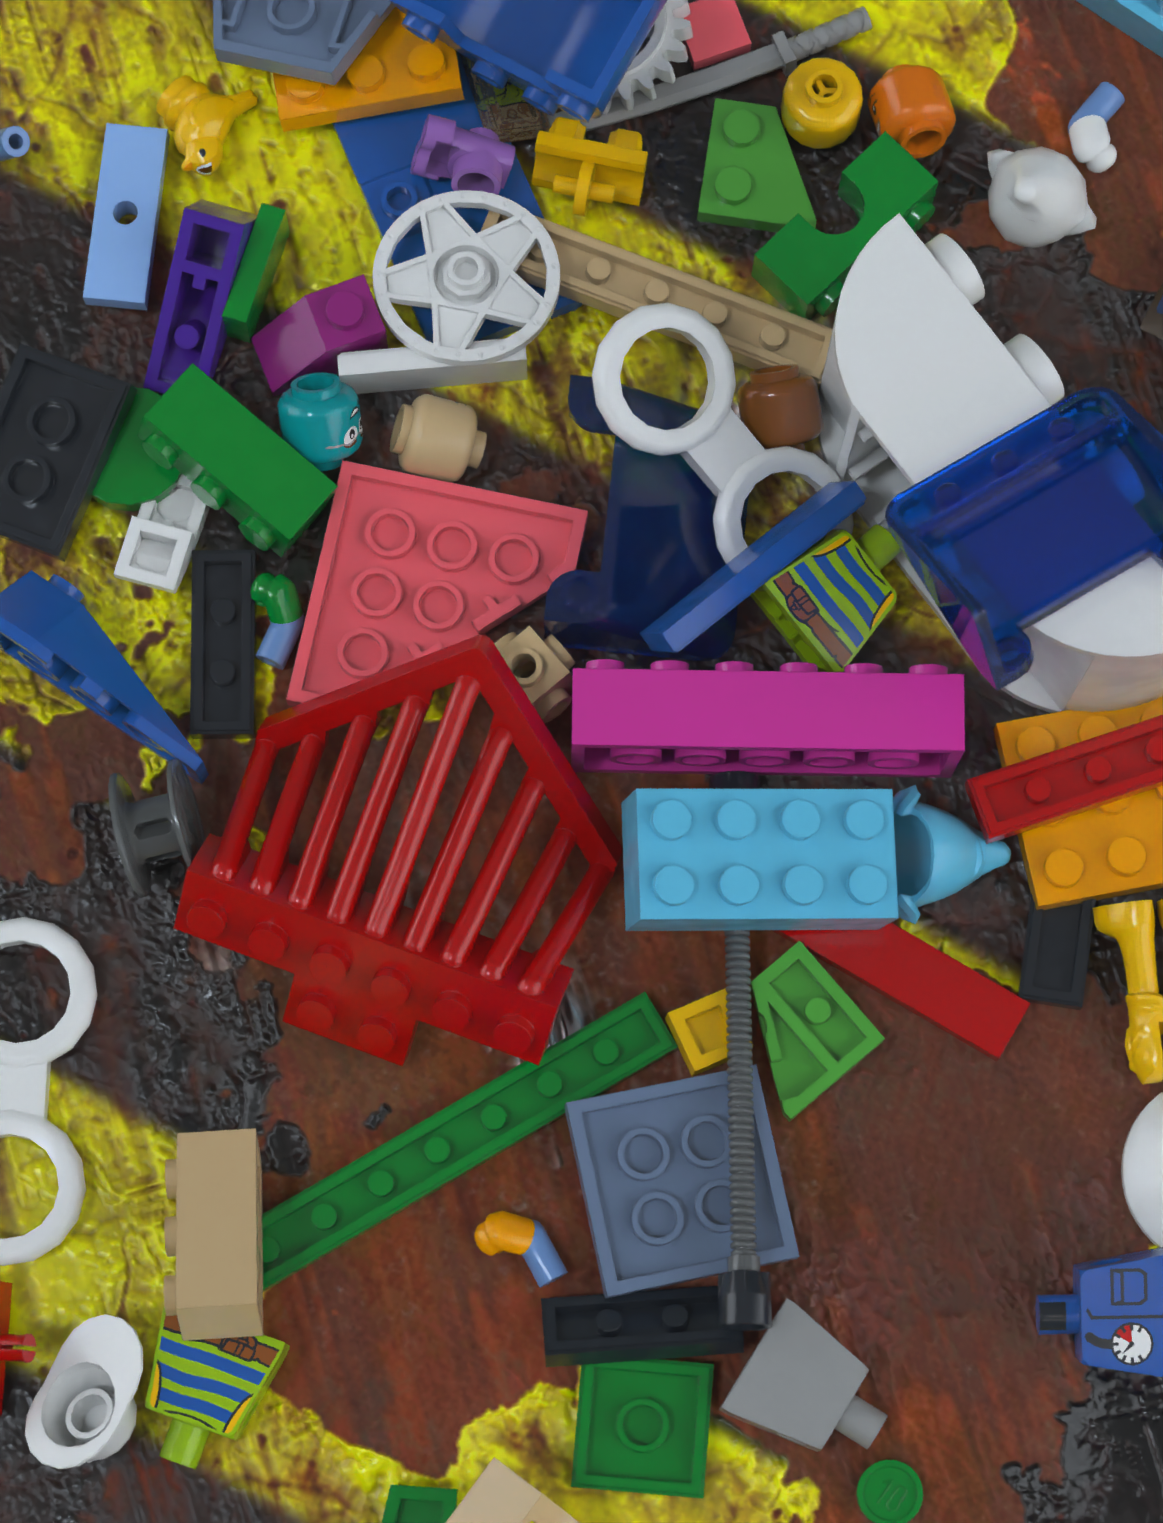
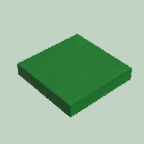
[571,1359,714,1499]

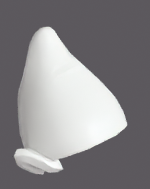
[987,147,1097,248]

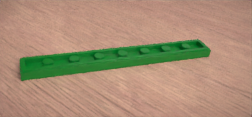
[262,992,678,1292]

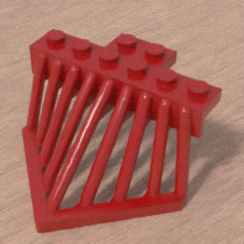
[173,635,623,1067]

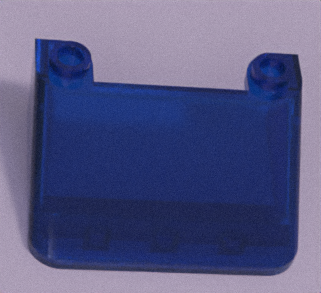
[544,375,749,661]
[885,387,1163,691]

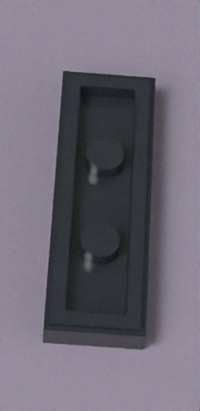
[190,550,257,739]
[541,1286,744,1367]

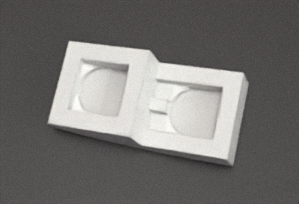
[113,474,210,594]

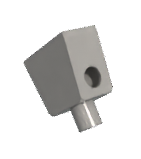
[719,1298,888,1452]

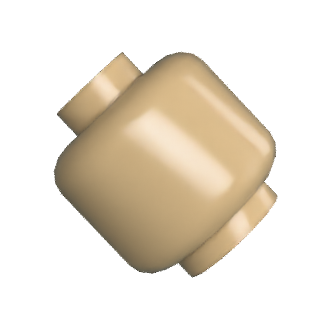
[390,394,487,483]

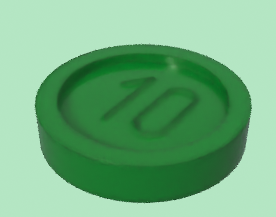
[856,1460,923,1523]

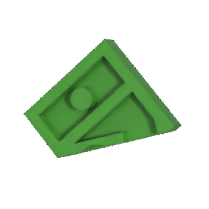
[697,98,817,233]
[750,941,885,1122]

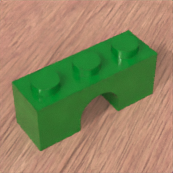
[751,131,939,320]

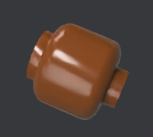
[737,364,824,451]

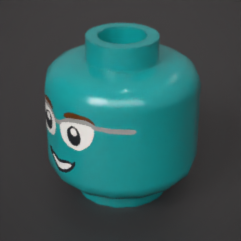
[277,372,363,471]

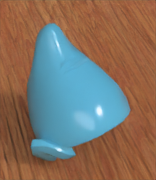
[893,785,1011,924]

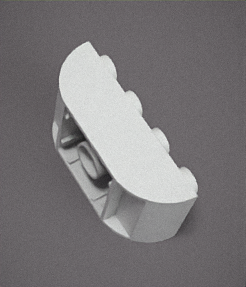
[818,214,1163,713]

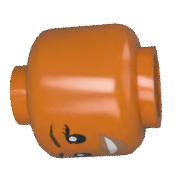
[868,64,956,159]

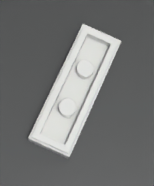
[337,338,527,394]

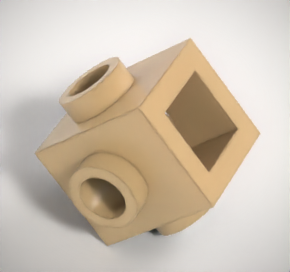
[495,625,576,723]

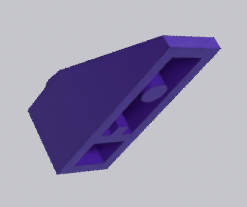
[143,199,257,394]

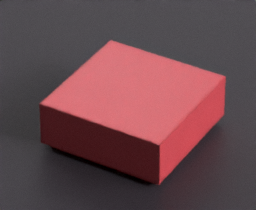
[682,0,752,71]

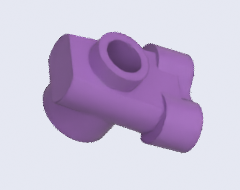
[410,114,515,195]

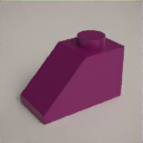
[251,274,388,397]

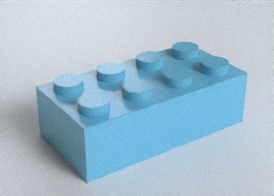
[621,788,899,931]

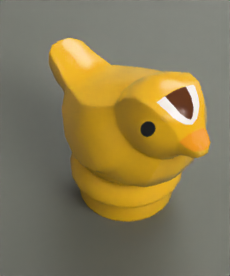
[156,75,258,176]

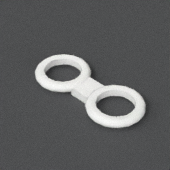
[592,302,854,564]
[0,917,98,1266]

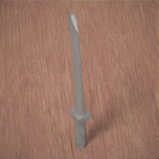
[543,6,872,131]

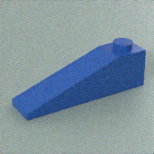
[0,570,209,785]

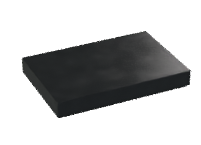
[0,343,137,562]

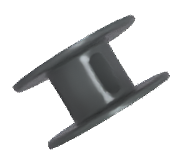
[108,758,205,898]

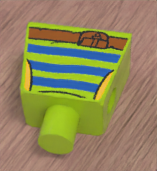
[750,524,901,672]
[145,1306,290,1470]

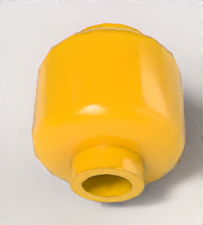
[781,58,863,149]

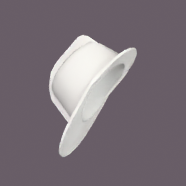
[25,1314,143,1469]

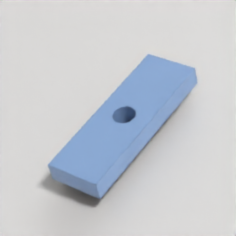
[83,123,170,311]

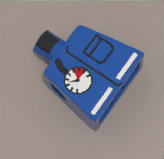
[1035,1247,1163,1377]

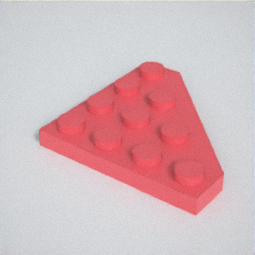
[286,460,588,706]

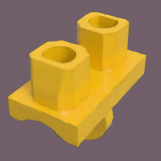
[531,116,648,217]

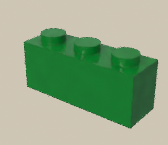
[138,363,338,558]

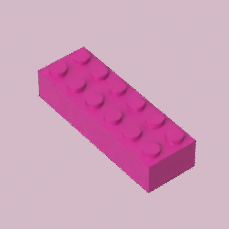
[571,659,965,778]

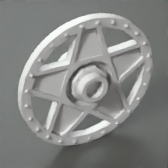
[372,190,560,366]

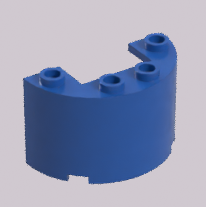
[390,0,667,123]

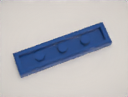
[640,481,867,653]

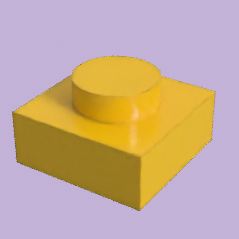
[665,989,753,1077]

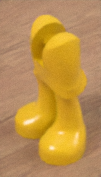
[1093,899,1163,1085]

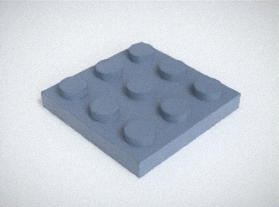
[564,1064,800,1299]

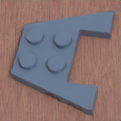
[213,0,395,86]

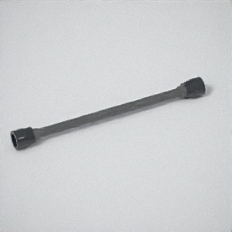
[708,771,772,1331]

